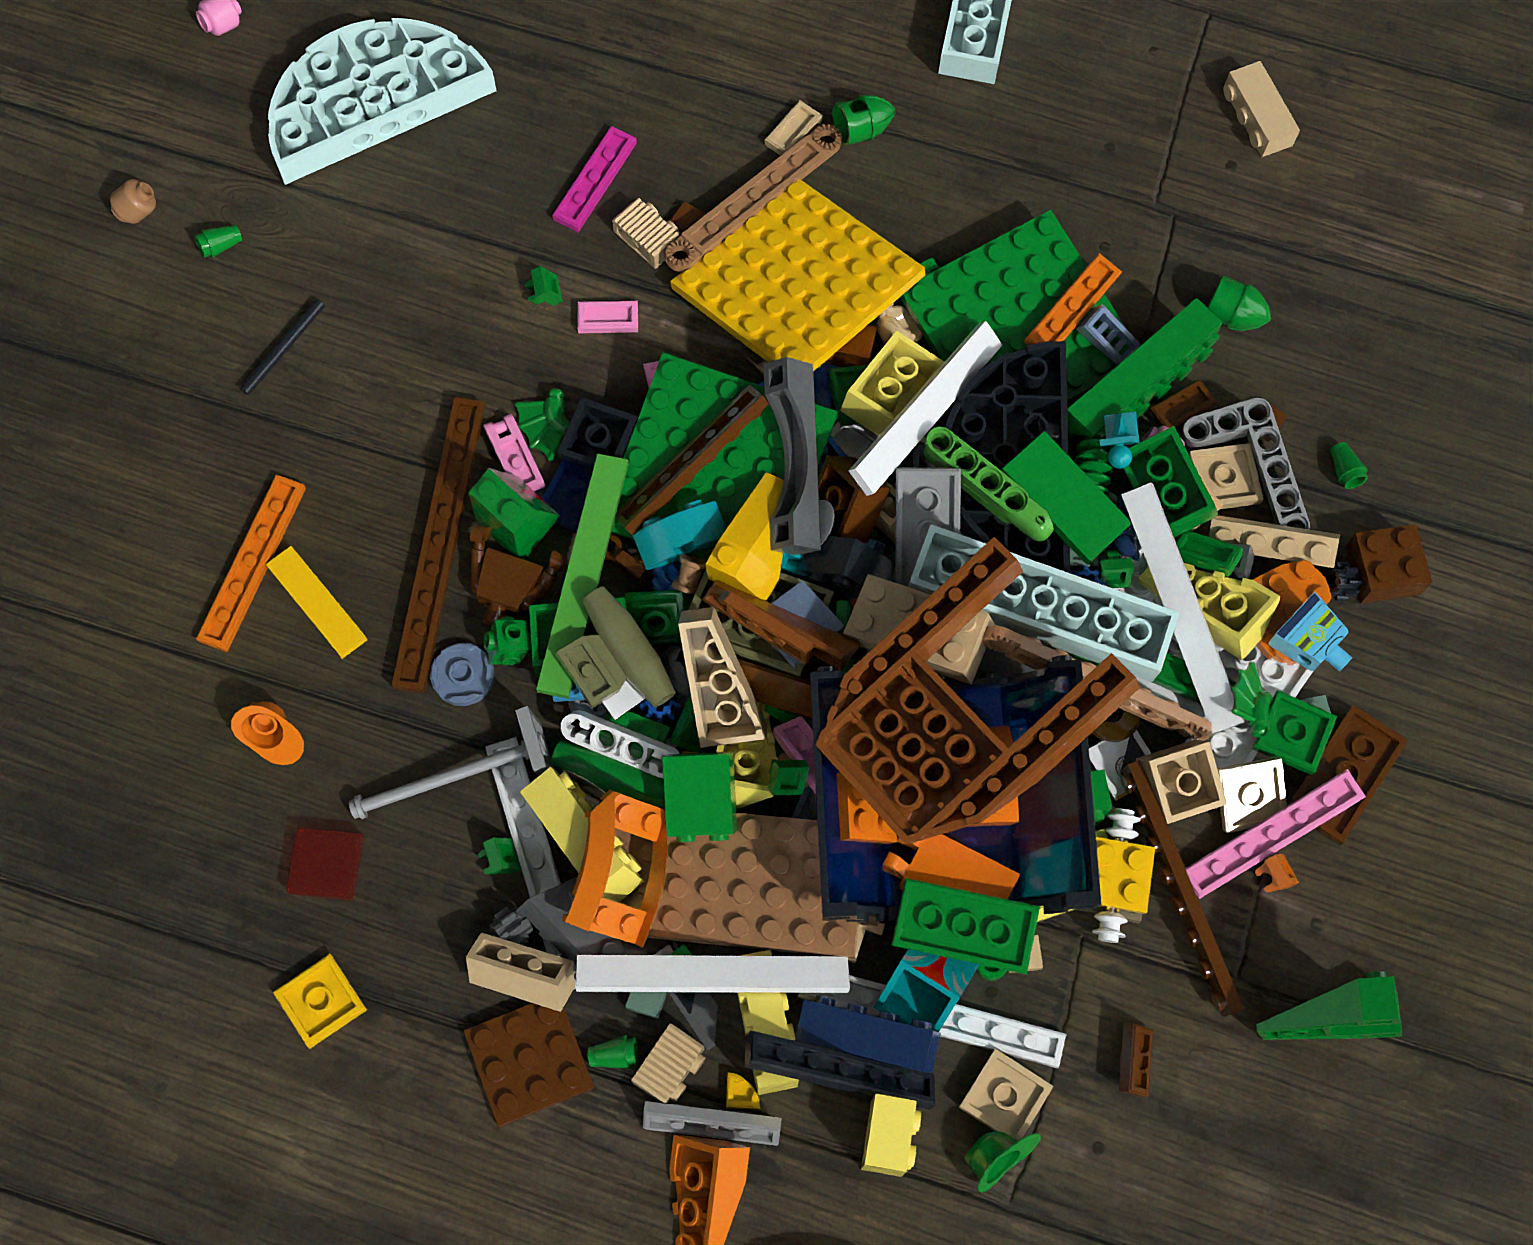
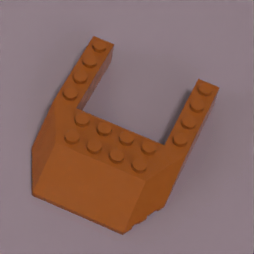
[816,537,1140,845]

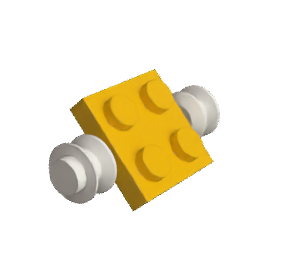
[1081,808,1155,943]

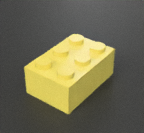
[840,331,944,436]

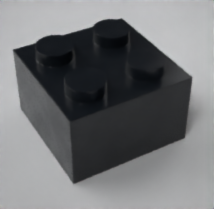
[557,397,638,474]

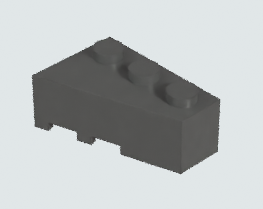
[516,876,627,972]

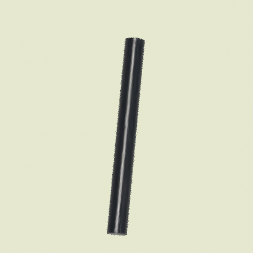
[240,298,325,396]

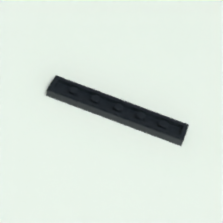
[745,1031,935,1110]

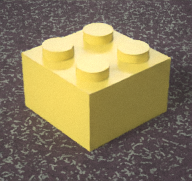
[861,1094,921,1177]

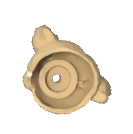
[868,303,923,344]

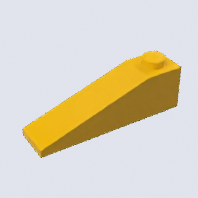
[706,472,784,602]

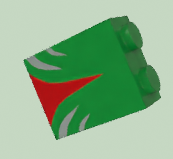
[469,468,560,560]

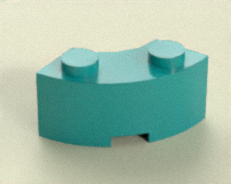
[633,500,726,570]

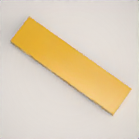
[266,546,367,659]

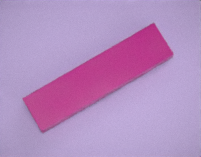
[552,126,637,233]

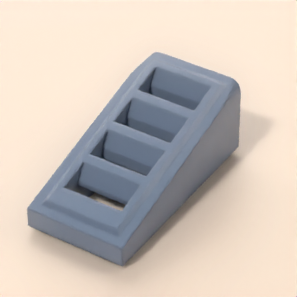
[1075,304,1141,365]

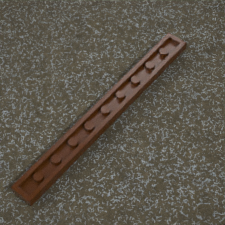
[391,397,486,694]

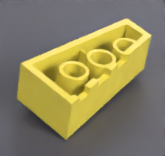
[737,949,799,1095]

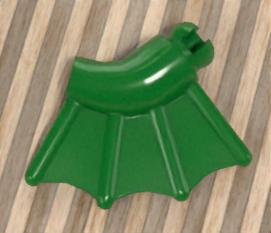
[515,389,570,461]
[1231,662,1272,737]

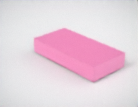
[578,301,638,334]

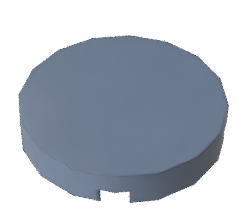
[430,643,495,706]

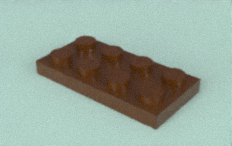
[1287,705,1408,846]

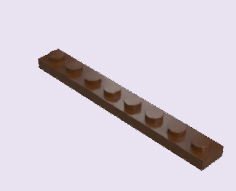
[1121,760,1244,1017]

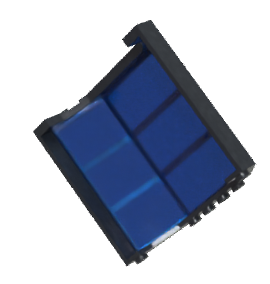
[810,655,1102,924]

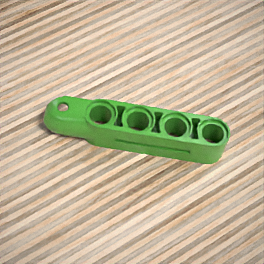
[923,427,1054,542]

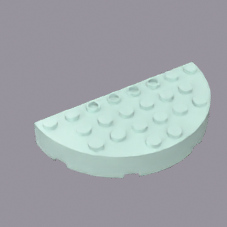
[268,18,496,185]

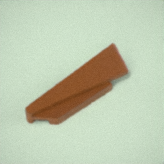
[702,581,860,671]

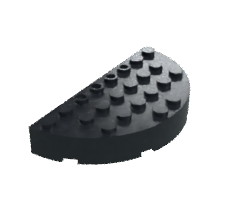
[940,341,1070,573]

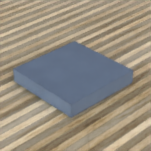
[772,580,845,669]

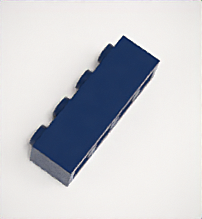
[795,995,941,1073]

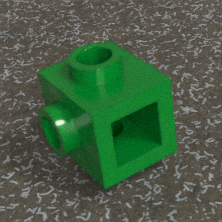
[484,617,532,665]

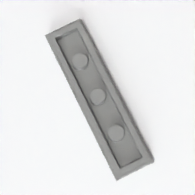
[643,1101,782,1146]

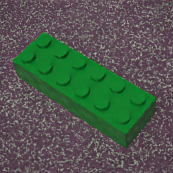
[1067,298,1223,453]

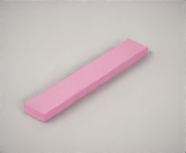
[1185,769,1366,899]

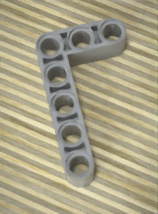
[1183,398,1310,530]

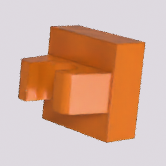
[1255,854,1299,893]

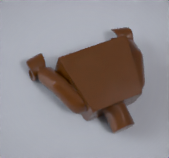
[470,526,567,626]

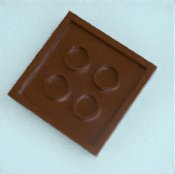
[464,1003,595,1128]

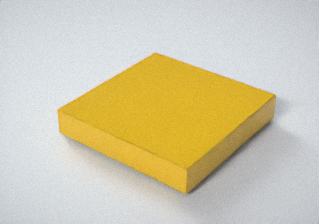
[273,954,367,1049]

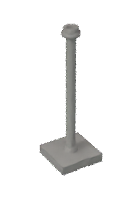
[349,706,555,819]

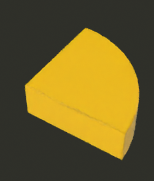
[726,1073,760,1110]

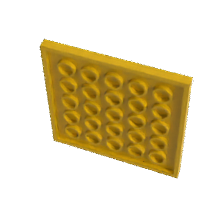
[670,179,925,371]

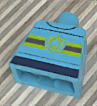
[1268,592,1353,672]

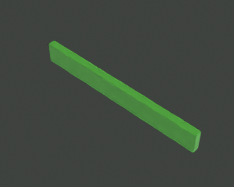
[536,453,629,699]

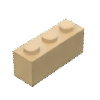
[1223,61,1300,157]
[466,932,575,1012]

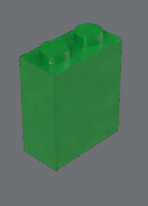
[662,751,737,842]

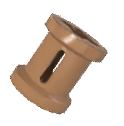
[672,554,707,594]

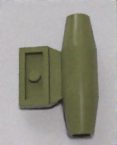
[556,587,676,709]

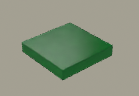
[1252,690,1337,775]

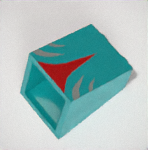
[873,949,980,1032]

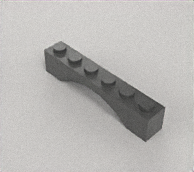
[764,357,821,555]

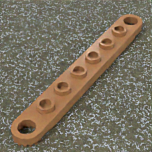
[665,124,842,271]
[982,626,1212,740]

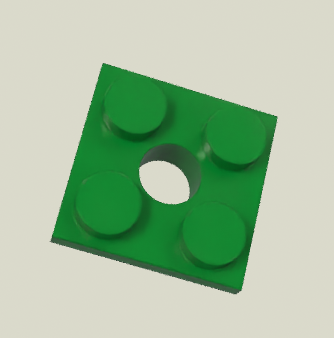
[625,590,684,645]

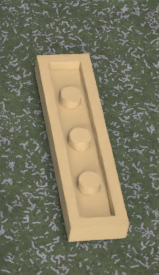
[1209,516,1340,568]

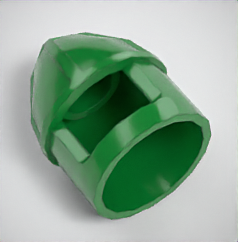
[832,94,896,146]
[1207,275,1271,331]

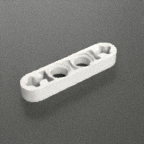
[561,710,680,778]

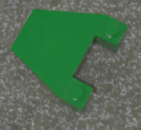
[1256,971,1403,1040]

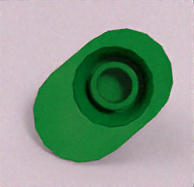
[965,1131,1041,1193]

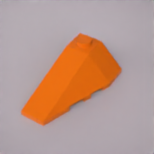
[669,1135,750,1245]

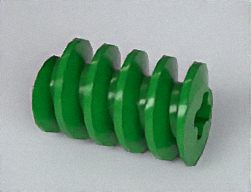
[1074,439,1114,497]

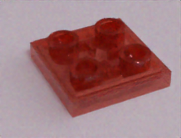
[286,828,364,901]

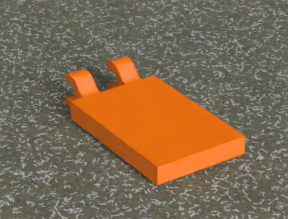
[882,834,1020,900]

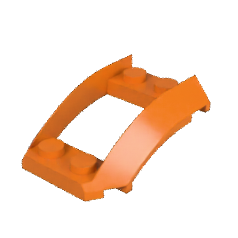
[562,790,668,947]

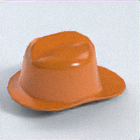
[231,701,304,765]

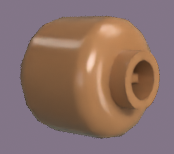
[110,179,156,224]

